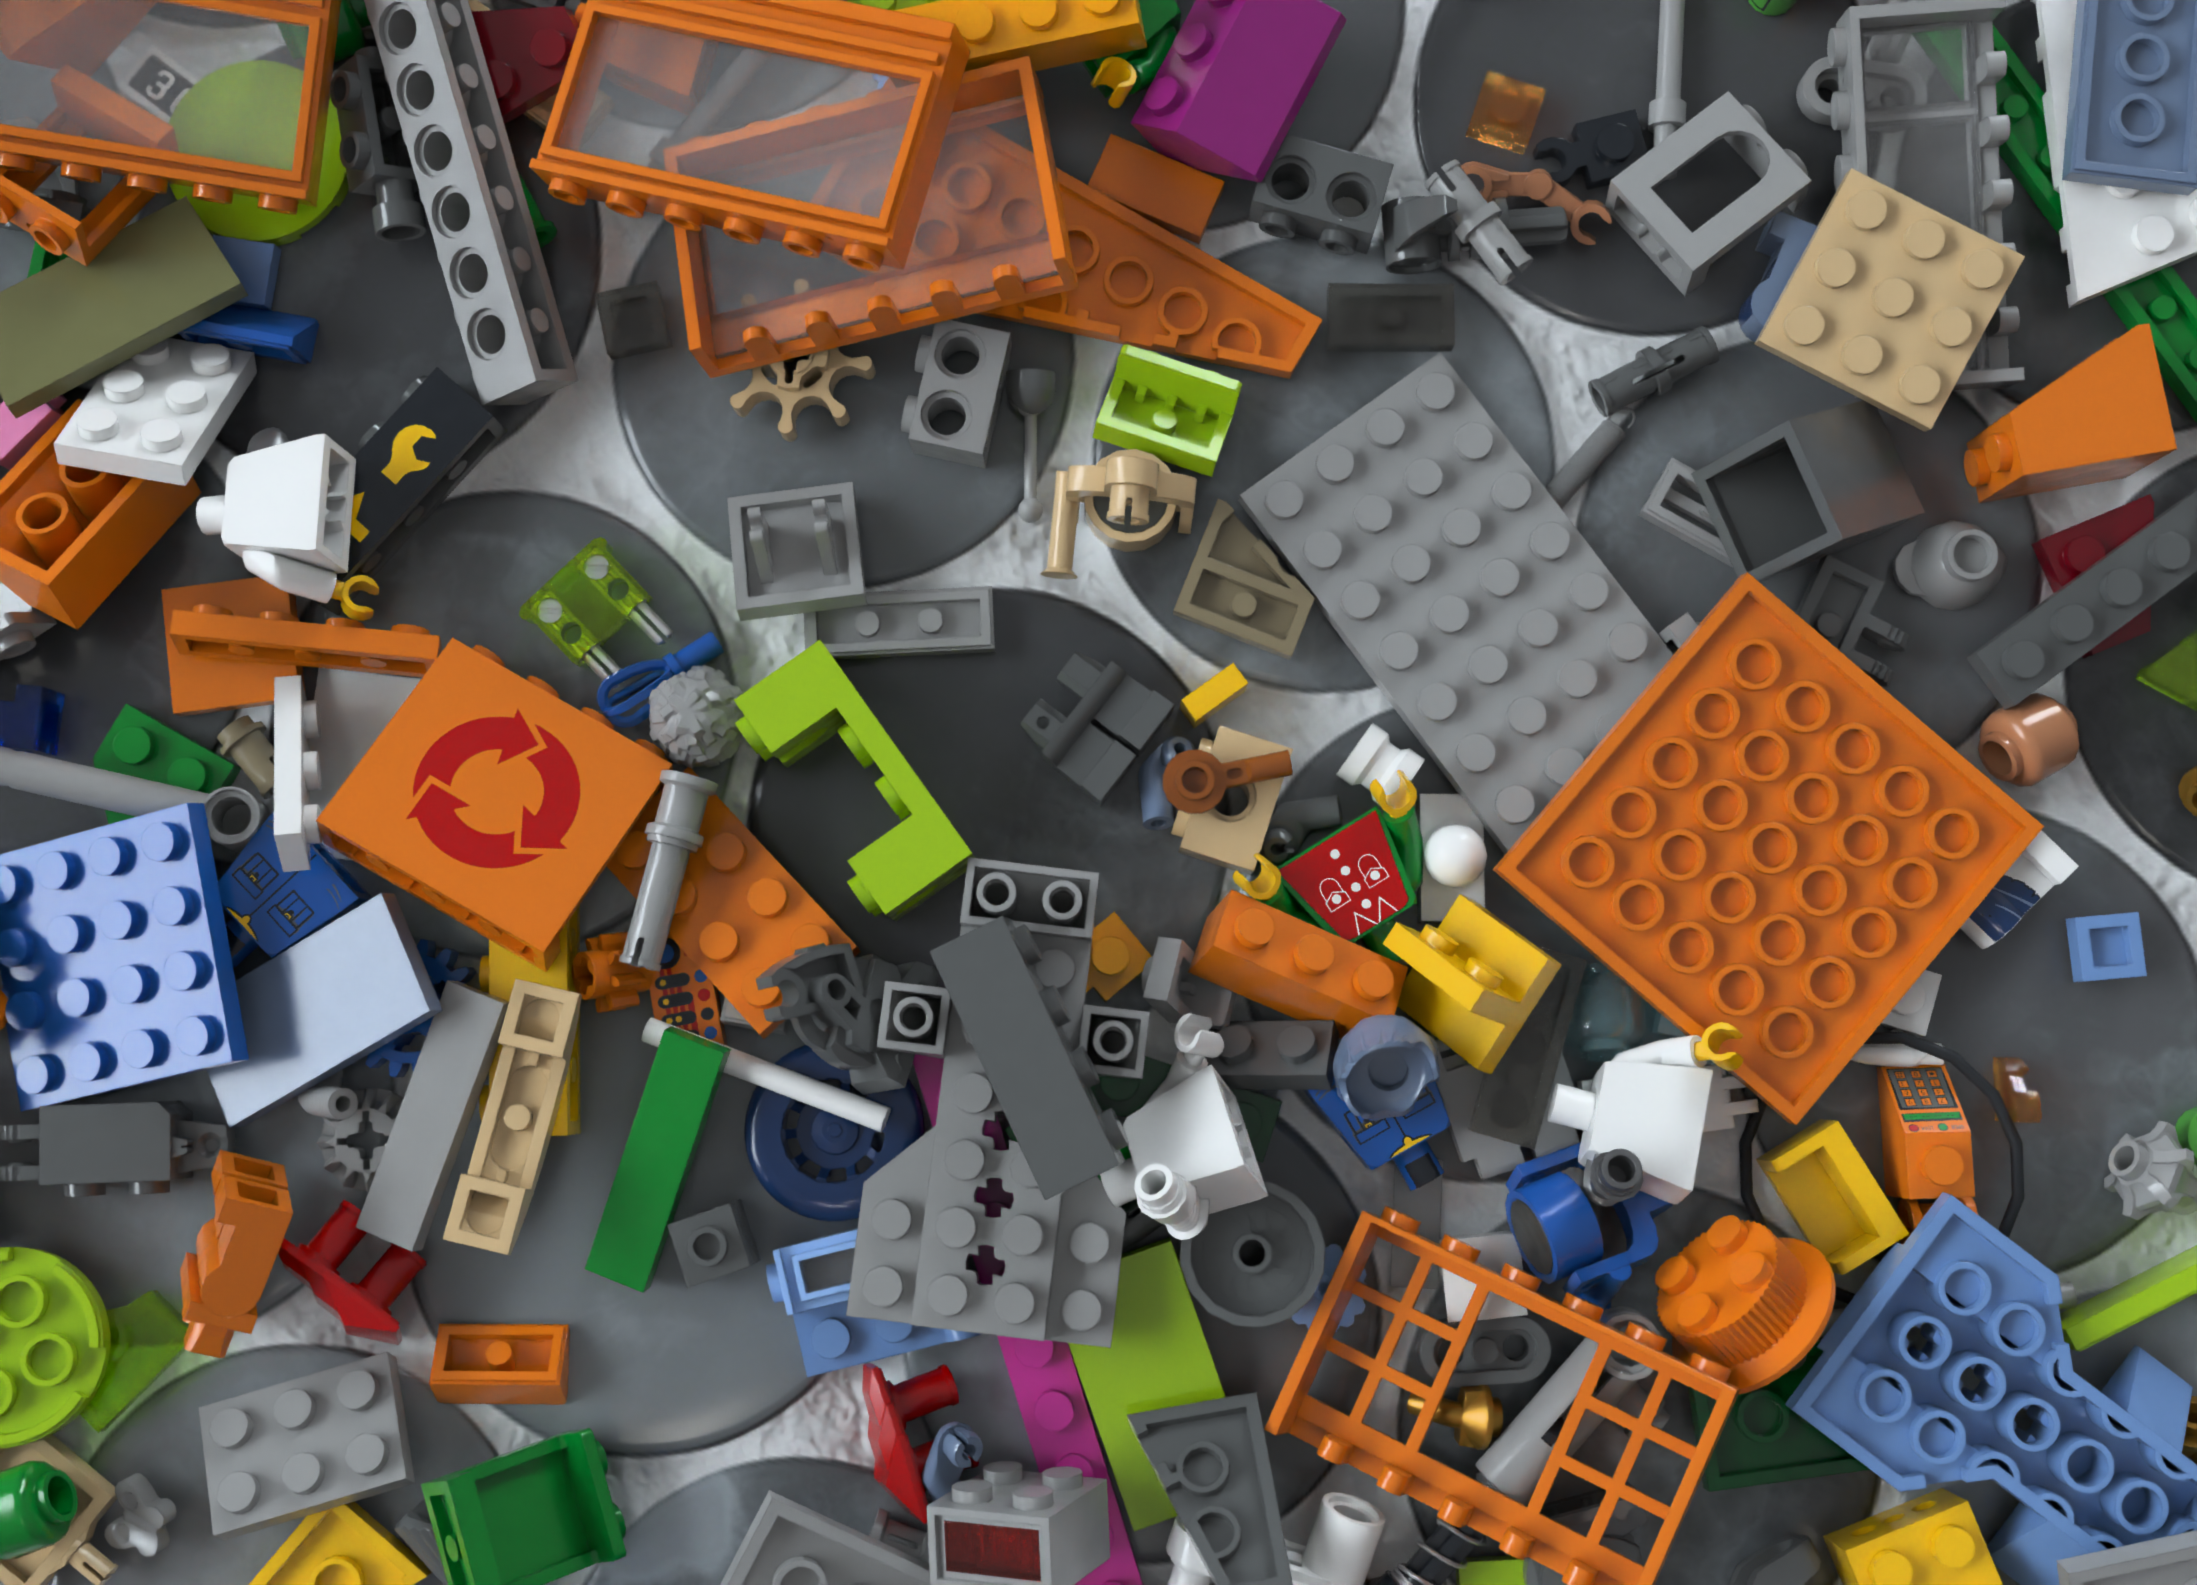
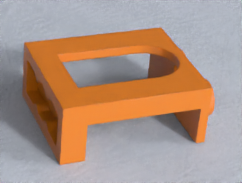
[0,64,180,267]

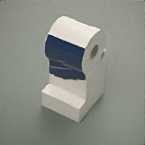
[1960,830,2079,949]

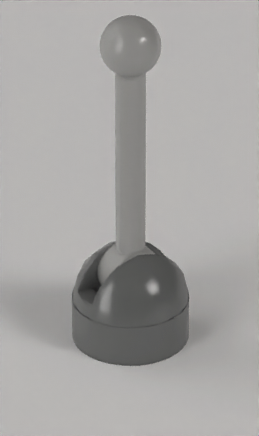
[1006,368,1056,523]

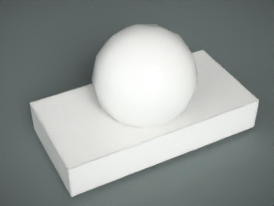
[1417,794,1487,922]

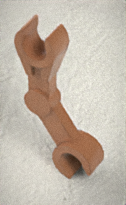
[1461,161,1612,245]

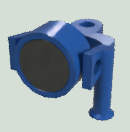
[1505,1142,1674,1312]

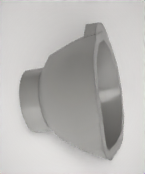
[1893,520,2008,611]

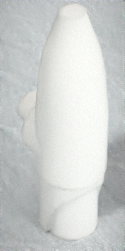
[1851,1029,1944,1067]

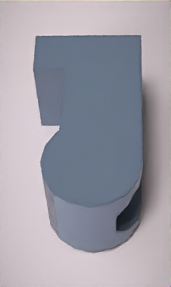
[1738,211,1817,342]

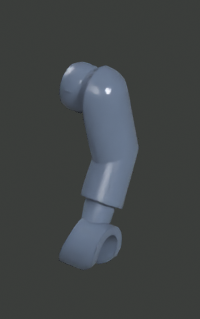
[921,1421,983,1502]

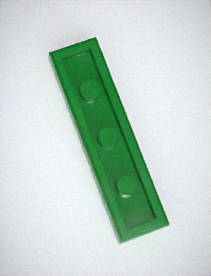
[585,1026,731,1293]

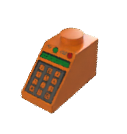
[1877,1064,1975,1200]

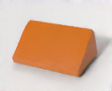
[429,1324,570,1405]

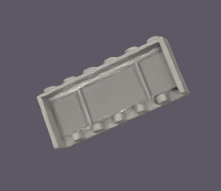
[1827,0,2025,398]

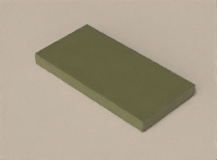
[0,196,248,419]

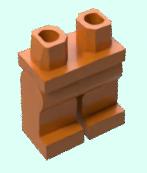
[180,1149,293,1358]

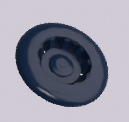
[744,1045,925,1222]

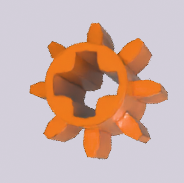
[572,931,653,1013]

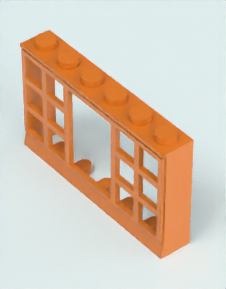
[1264,1205,1741,1585]

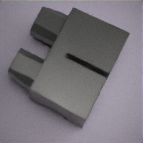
[1021,651,1175,807]

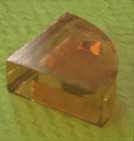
[1993,1057,2042,1123]

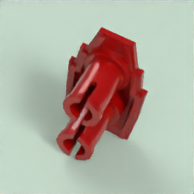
[277,1200,427,1345]
[862,1363,979,1524]

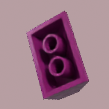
[1131,0,1347,183]

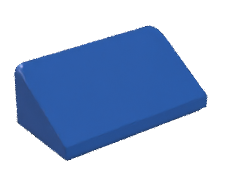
[178,304,319,365]

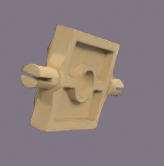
[0,1434,118,1585]

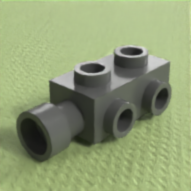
[330,46,427,242]

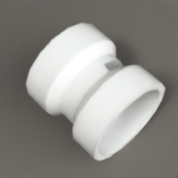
[1336,723,1425,805]

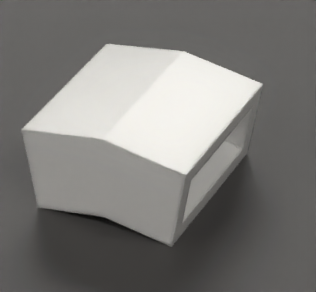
[1439,1231,1528,1323]

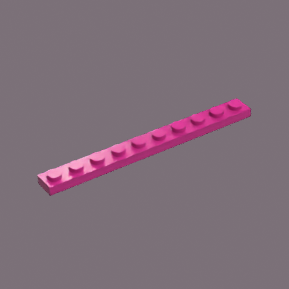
[913,1054,1144,1585]

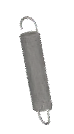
[1545,407,1636,509]

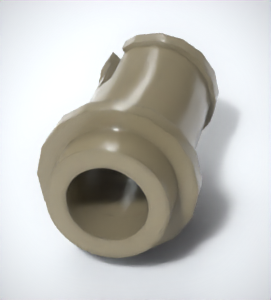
[217,715,274,799]

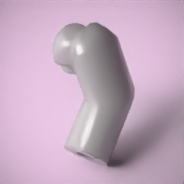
[298,1070,358,1120]

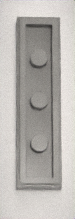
[356,980,509,1252]

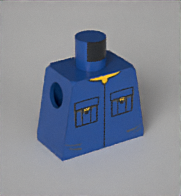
[218,812,373,967]
[1303,1077,1451,1191]

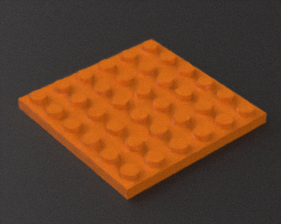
[1493,572,2044,1125]

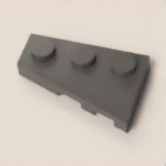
[1127,1392,1293,1585]

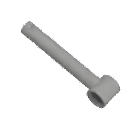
[0,746,271,852]

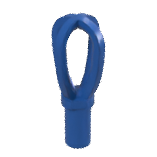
[597,631,724,728]

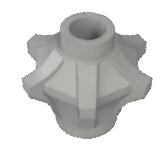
[2104,1121,2197,1221]

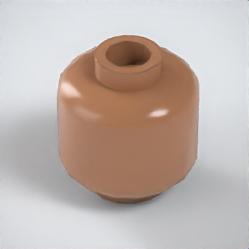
[1978,693,2079,787]

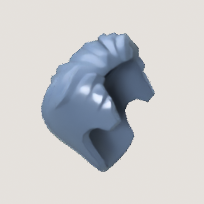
[1333,1015,1440,1121]

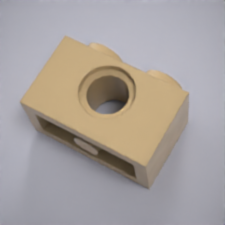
[1171,725,1293,876]

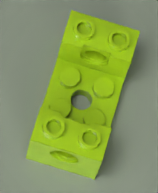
[734,640,975,922]

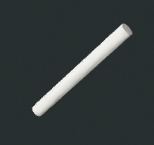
[641,1017,891,1132]

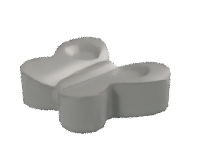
[105,1473,177,1557]

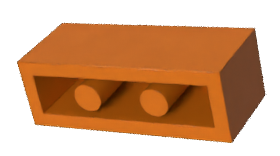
[1188,890,1408,1039]

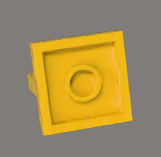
[1383,894,1562,1074]

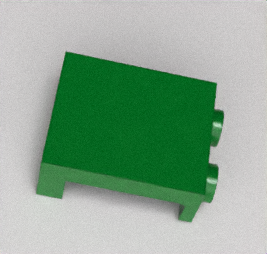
[421,1428,626,1585]

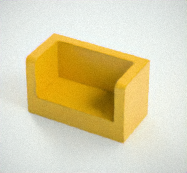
[1756,1119,1909,1275]

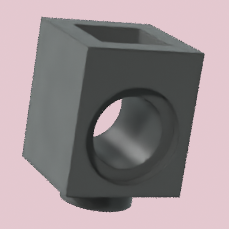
[667,1199,761,1288]

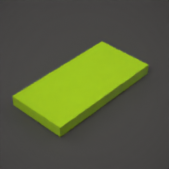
[1068,1237,1226,1532]

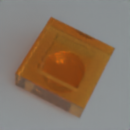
[1465,71,1546,155]

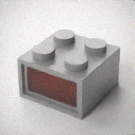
[927,1461,1110,1585]

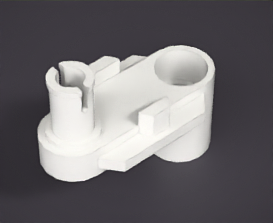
[1166,1492,1386,1585]

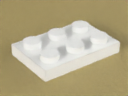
[53,338,257,486]

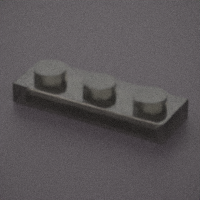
[1468,945,1587,1150]

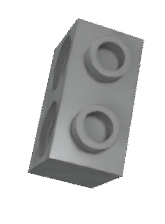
[901,320,1012,469]

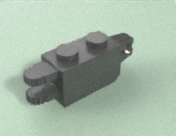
[0,1101,236,1197]

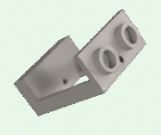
[1605,91,1812,296]

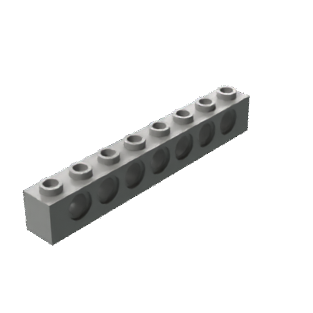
[364,0,579,406]

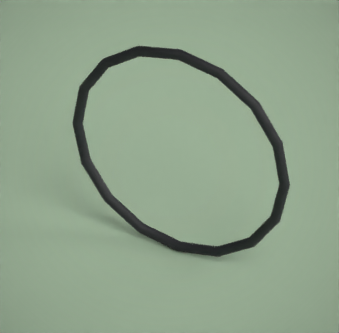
[1739,1032,2025,1304]

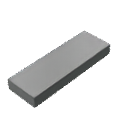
[804,586,996,660]

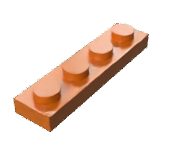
[169,604,443,678]

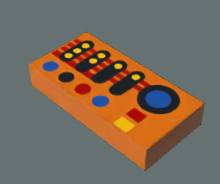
[649,935,727,1045]

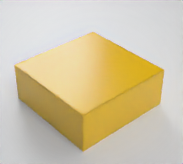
[1179,663,1248,728]

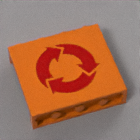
[316,637,673,972]

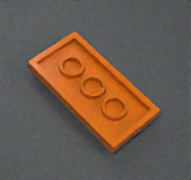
[606,767,860,1039]

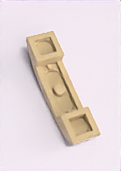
[443,979,582,1255]

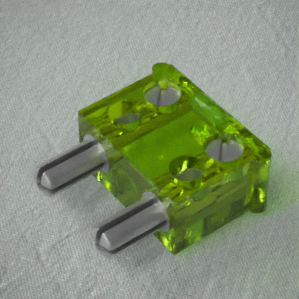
[519,537,673,689]

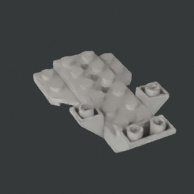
[846,857,1150,1348]

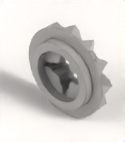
[316,1088,403,1192]

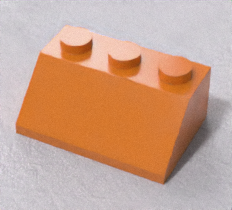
[0,399,202,630]

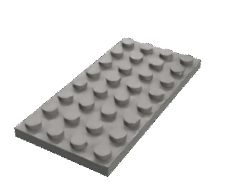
[1238,352,1673,855]

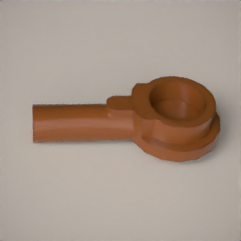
[1162,750,1293,814]

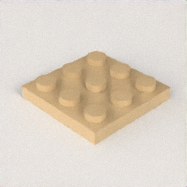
[1754,168,2025,432]

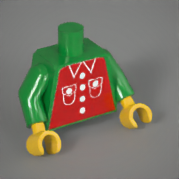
[1233,770,1423,961]

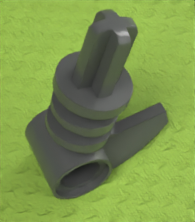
[1381,195,1568,274]

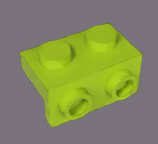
[1092,344,1242,477]

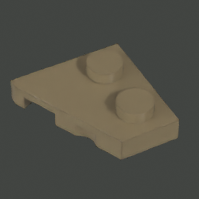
[1173,499,1315,660]

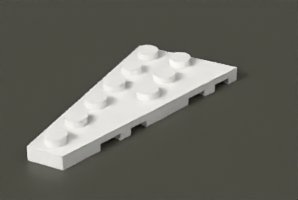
[2030,0,2197,308]

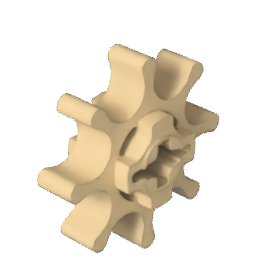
[730,280,876,442]

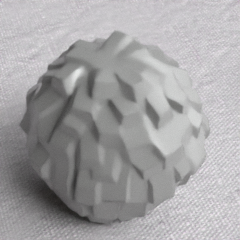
[647,665,744,769]

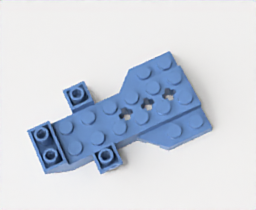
[1785,1192,2197,1585]

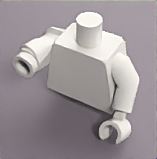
[1100,1013,1268,1240]

